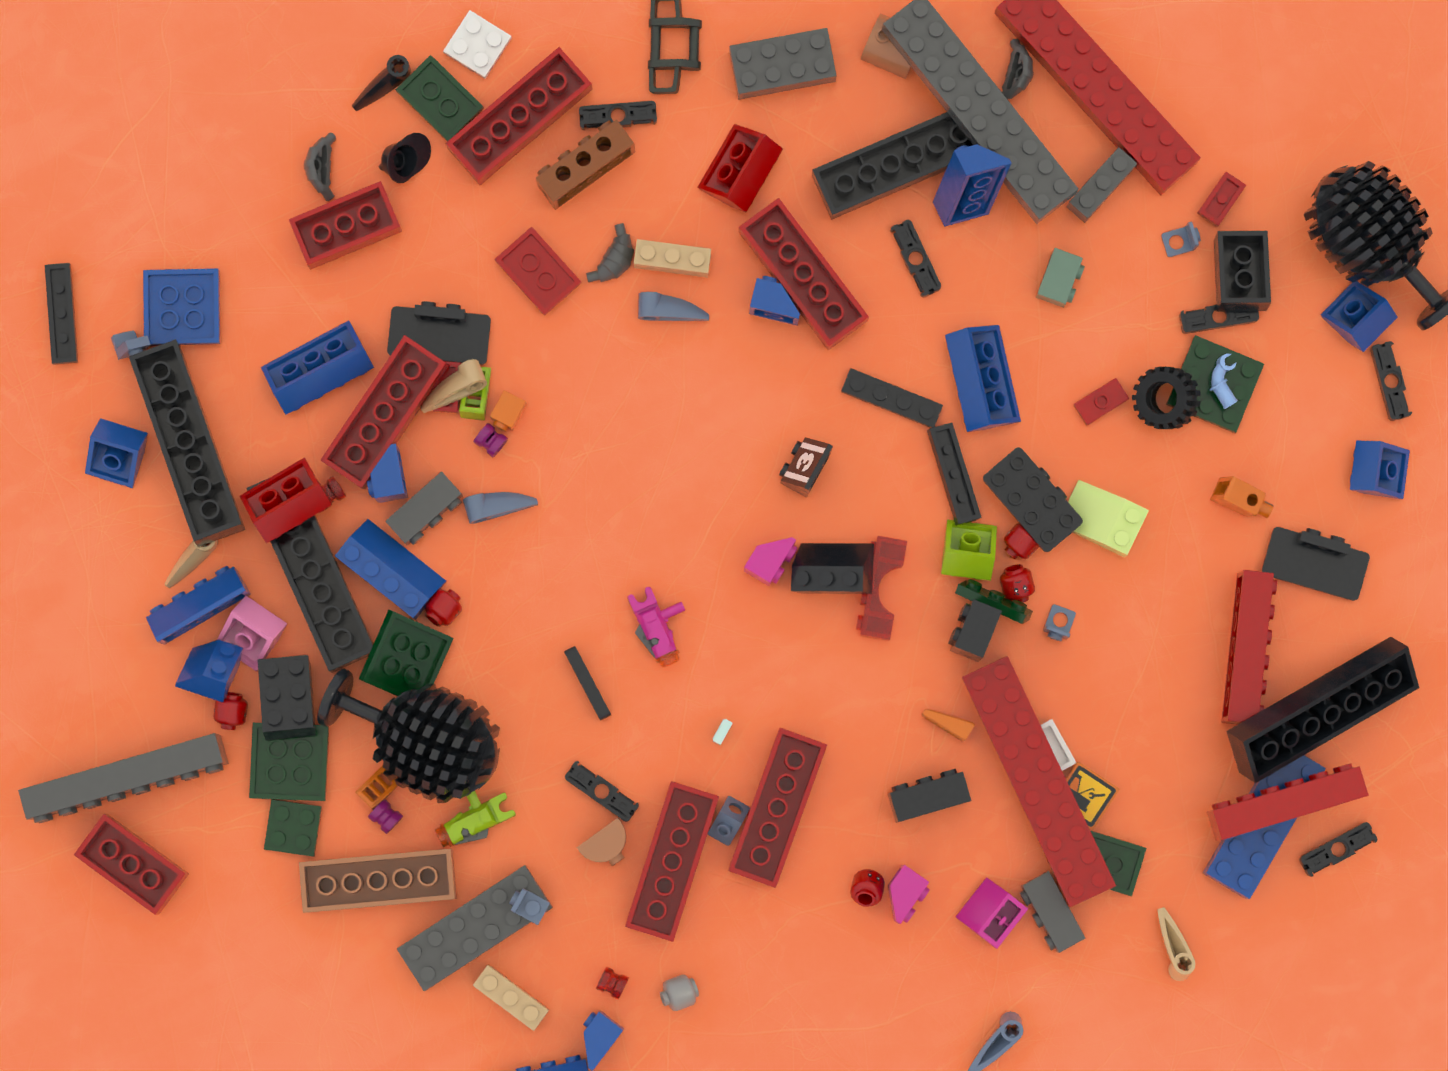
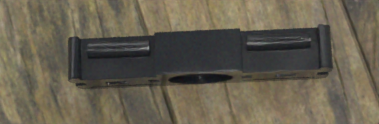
[579,101,657,130]
[890,220,941,298]
[1179,305,1259,334]
[1370,341,1412,421]
[564,646,611,721]
[565,761,639,822]
[1299,822,1378,877]

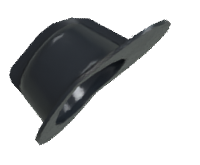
[378,133,431,183]

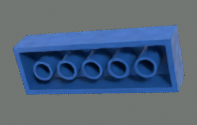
[1203,755,1326,899]

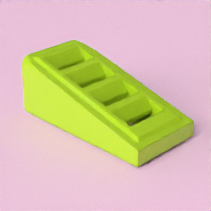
[459,367,491,420]

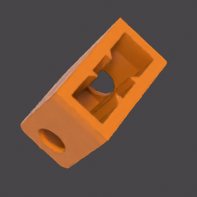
[1210,476,1274,518]

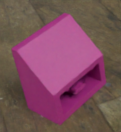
[744,537,797,586]
[888,865,930,924]
[956,877,1028,949]

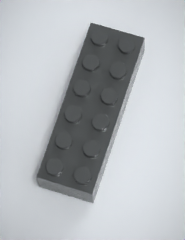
[397,865,553,991]

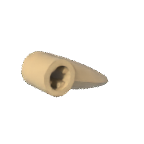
[421,359,487,413]
[164,540,218,588]
[1157,907,1196,981]

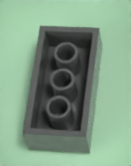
[729,28,837,100]

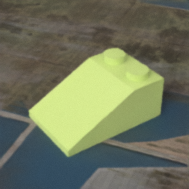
[1068,480,1149,558]

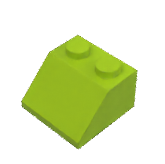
[941,519,997,581]

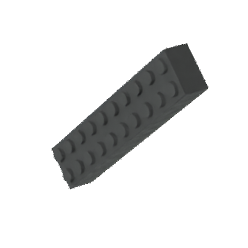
[882,0,1079,224]

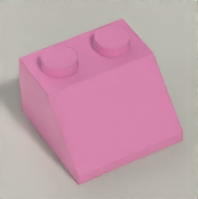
[217,596,287,671]

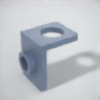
[1161,221,1201,257]
[1043,604,1076,641]
[708,796,750,846]

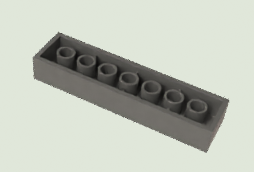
[18,733,229,824]

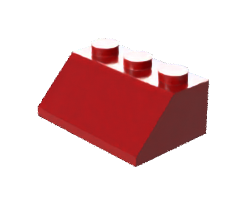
[697,124,783,213]
[239,457,332,544]

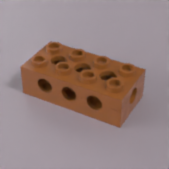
[536,120,635,210]

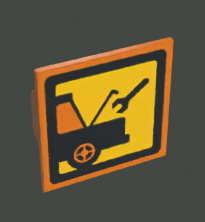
[1066,762,1120,831]

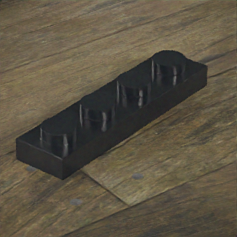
[45,263,78,365]
[841,368,943,428]
[927,423,982,526]

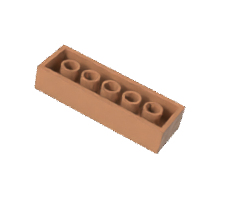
[299,848,457,913]

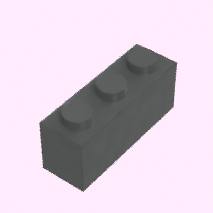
[1066,147,1137,223]
[385,471,463,545]
[1020,871,1085,953]

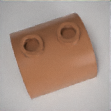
[861,13,911,79]
[576,818,626,866]

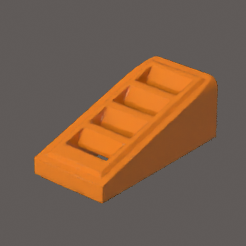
[921,709,975,742]
[355,765,398,810]

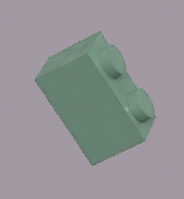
[1036,248,1085,308]

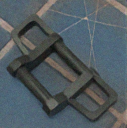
[648,0,702,94]

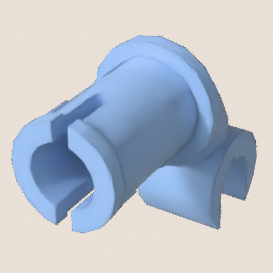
[1209,354,1238,409]

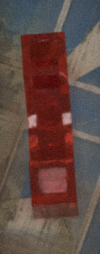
[856,536,907,641]

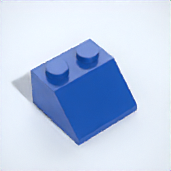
[749,276,800,326]
[1321,281,1398,352]
[85,418,148,488]
[1350,440,1410,499]
[367,444,408,503]
[175,640,243,702]
[583,1010,624,1071]

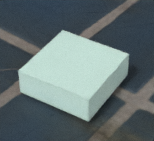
[712,719,733,746]

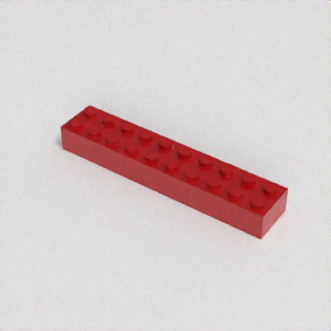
[994,0,1201,196]
[962,656,1116,908]

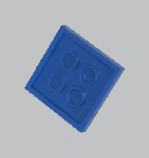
[143,268,220,346]

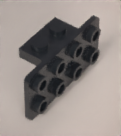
[387,301,491,365]
[983,447,1083,552]
[1261,527,1370,601]

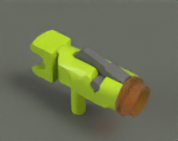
[435,791,516,848]

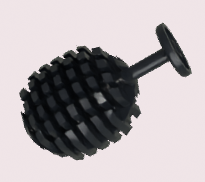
[1303,161,1448,331]
[317,668,500,803]

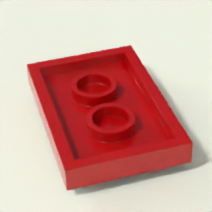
[494,227,582,316]

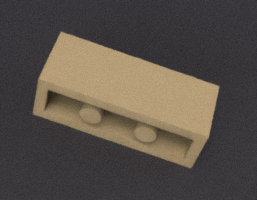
[634,239,711,278]
[472,965,550,1031]

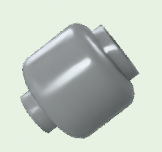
[660,974,699,1011]

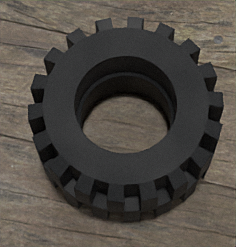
[1132,366,1201,429]

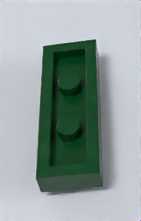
[955,579,1033,624]

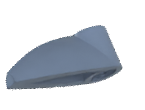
[638,292,709,321]
[463,492,538,524]
[968,1011,1024,1071]

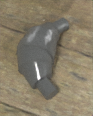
[1002,39,1034,100]
[303,132,336,201]
[586,223,634,283]

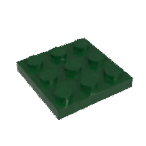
[1166,335,1264,433]
[359,610,454,696]
[249,722,329,801]

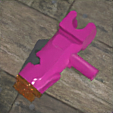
[627,586,685,668]

